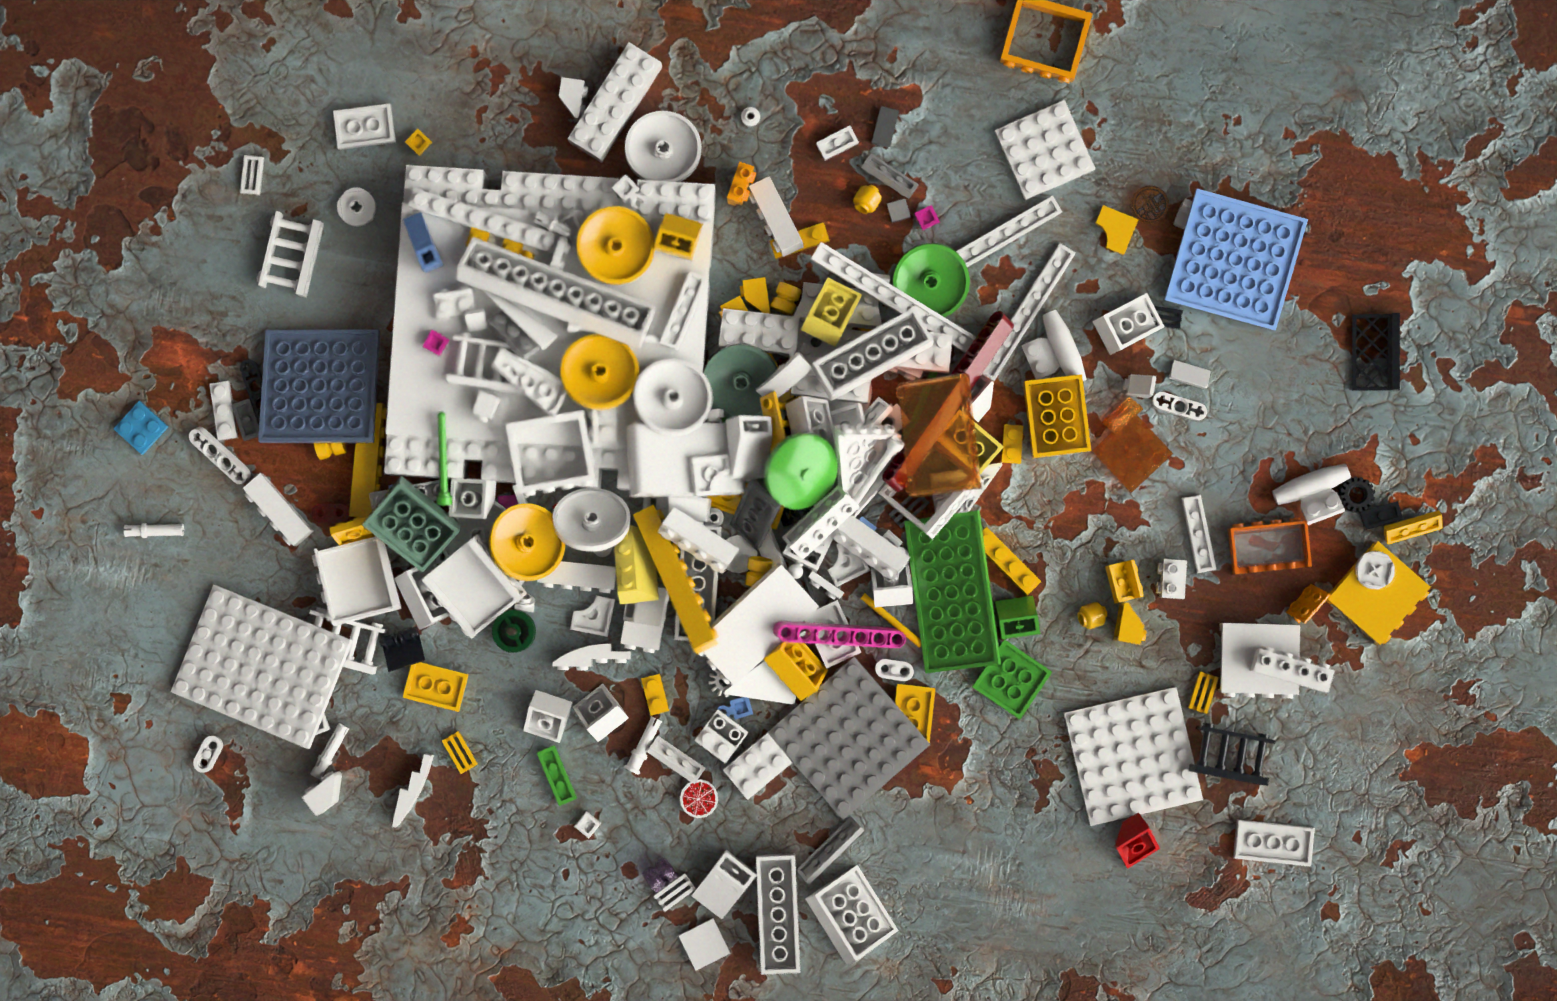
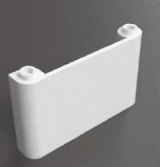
[626,421,746,497]

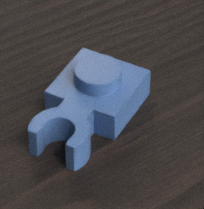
[718,697,753,719]

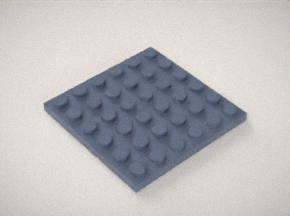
[258,329,380,443]

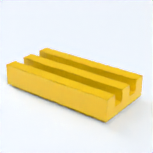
[1188,671,1219,714]
[442,731,478,774]

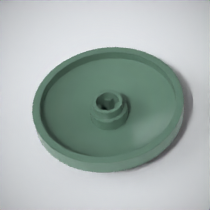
[704,344,777,419]

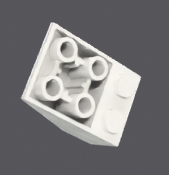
[726,416,773,478]
[691,850,757,919]

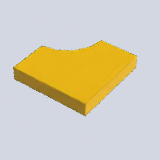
[1095,205,1139,255]

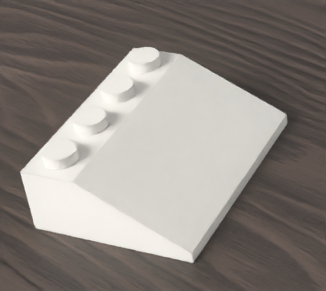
[805,865,898,965]

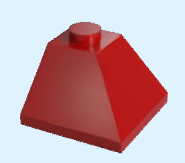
[1115,812,1160,869]

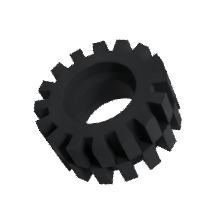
[1338,477,1375,512]

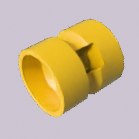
[770,282,802,316]
[314,443,347,460]
[745,556,773,587]

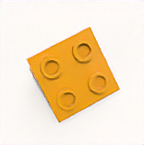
[1286,584,1331,624]

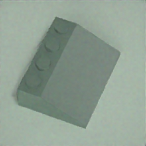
[362,476,461,573]

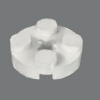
[337,188,376,227]

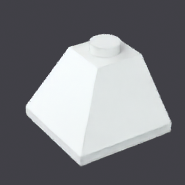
[959,375,994,422]

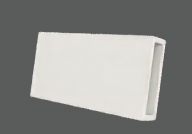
[699,562,819,686]

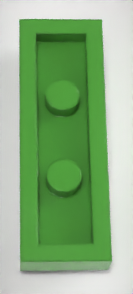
[537,745,577,806]

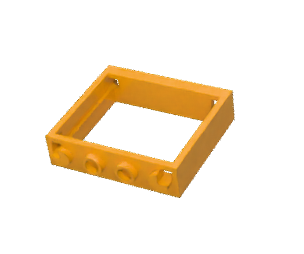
[999,0,1093,83]

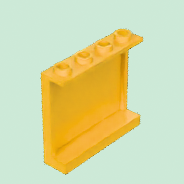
[1326,541,1431,645]

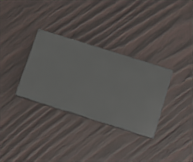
[730,479,781,550]

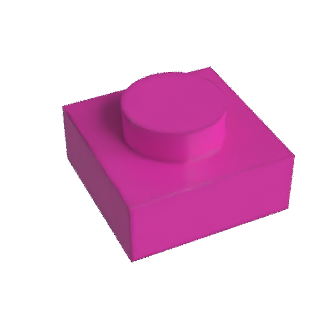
[914,205,940,231]
[422,330,450,356]

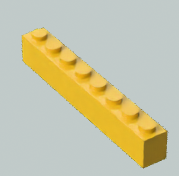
[633,504,719,654]

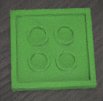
[972,639,1052,720]

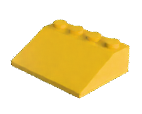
[1023,374,1091,459]

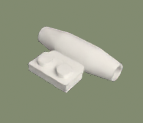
[1021,310,1087,382]
[1272,464,1351,525]

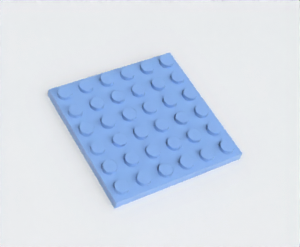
[1164,189,1308,331]

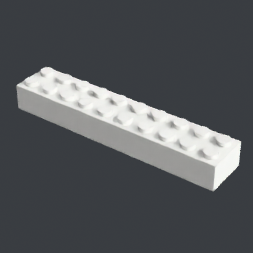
[456,237,656,349]

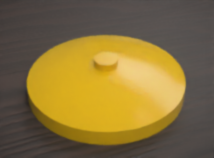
[576,206,655,285]
[560,334,639,410]
[489,503,565,581]

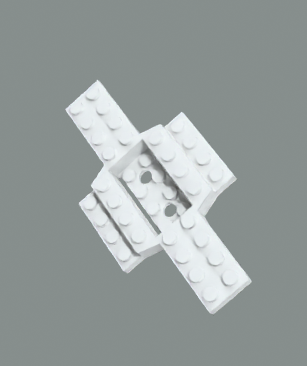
[719,282,953,404]

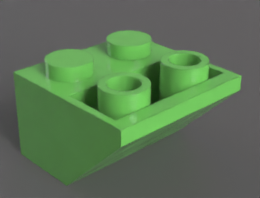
[995,596,1040,639]

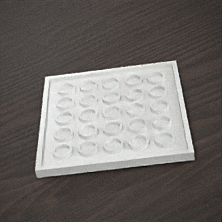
[1063,687,1203,826]

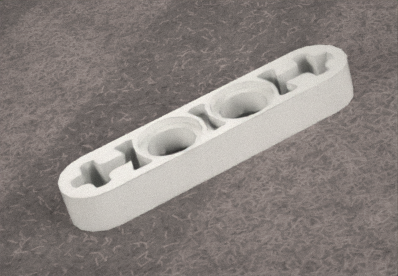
[189,427,251,484]

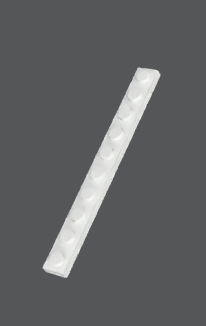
[811,242,976,353]

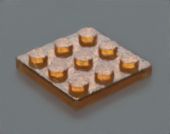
[1091,412,1173,493]

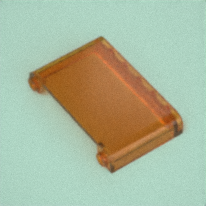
[895,373,982,498]

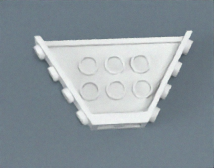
[833,424,901,517]

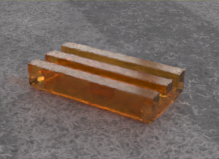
[1102,396,1143,435]

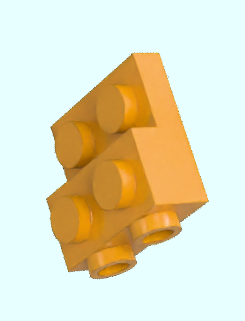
[727,161,756,206]

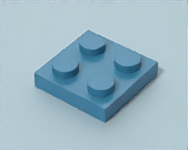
[113,401,169,455]

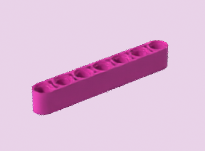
[773,621,906,648]

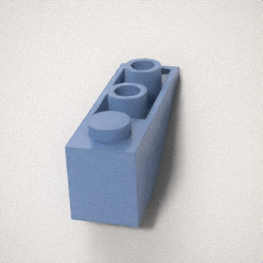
[403,212,444,273]

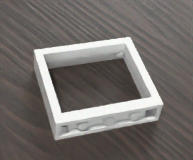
[506,410,597,496]
[879,441,983,539]

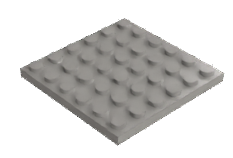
[768,656,930,820]

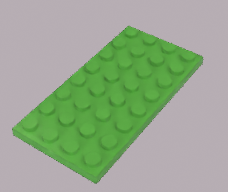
[904,510,1001,674]

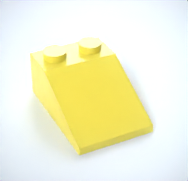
[801,278,862,347]

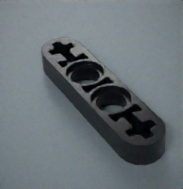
[240,359,262,423]

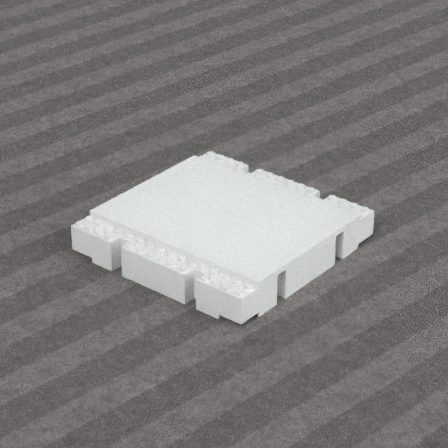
[384,165,716,491]

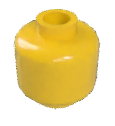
[853,185,881,214]
[1077,602,1108,630]

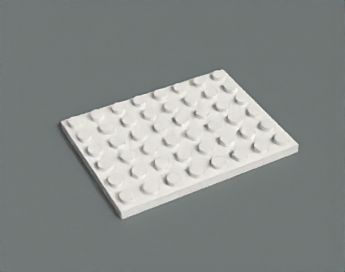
[171,584,353,749]

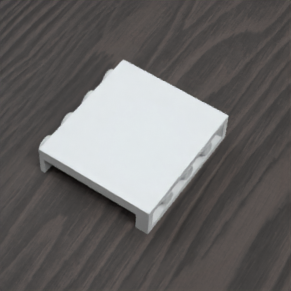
[422,534,527,639]
[312,536,401,626]
[1218,623,1300,698]

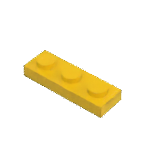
[769,222,830,259]
[1384,510,1443,545]

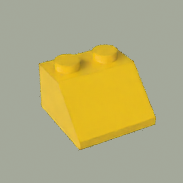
[1113,602,1146,645]

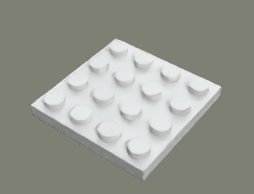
[994,100,1095,201]

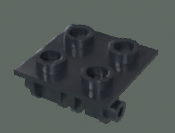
[379,626,425,672]

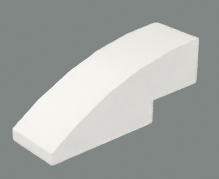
[756,352,813,398]

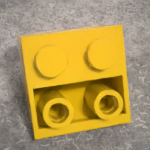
[654,213,703,261]

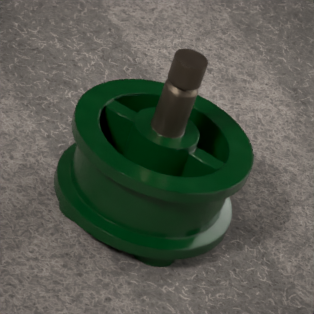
[492,610,536,653]

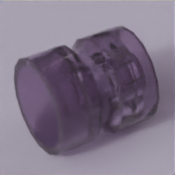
[642,857,678,893]

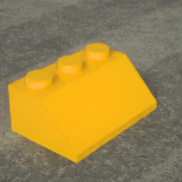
[764,641,828,701]

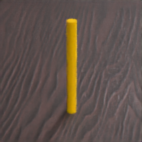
[860,593,921,648]

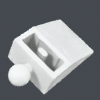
[782,520,833,579]

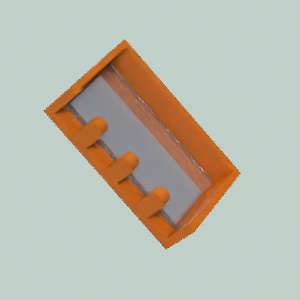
[1227,517,1312,575]

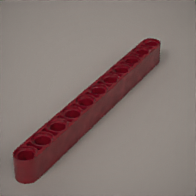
[882,311,1014,492]

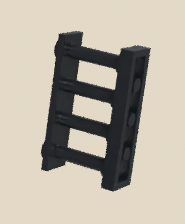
[1188,723,1276,786]

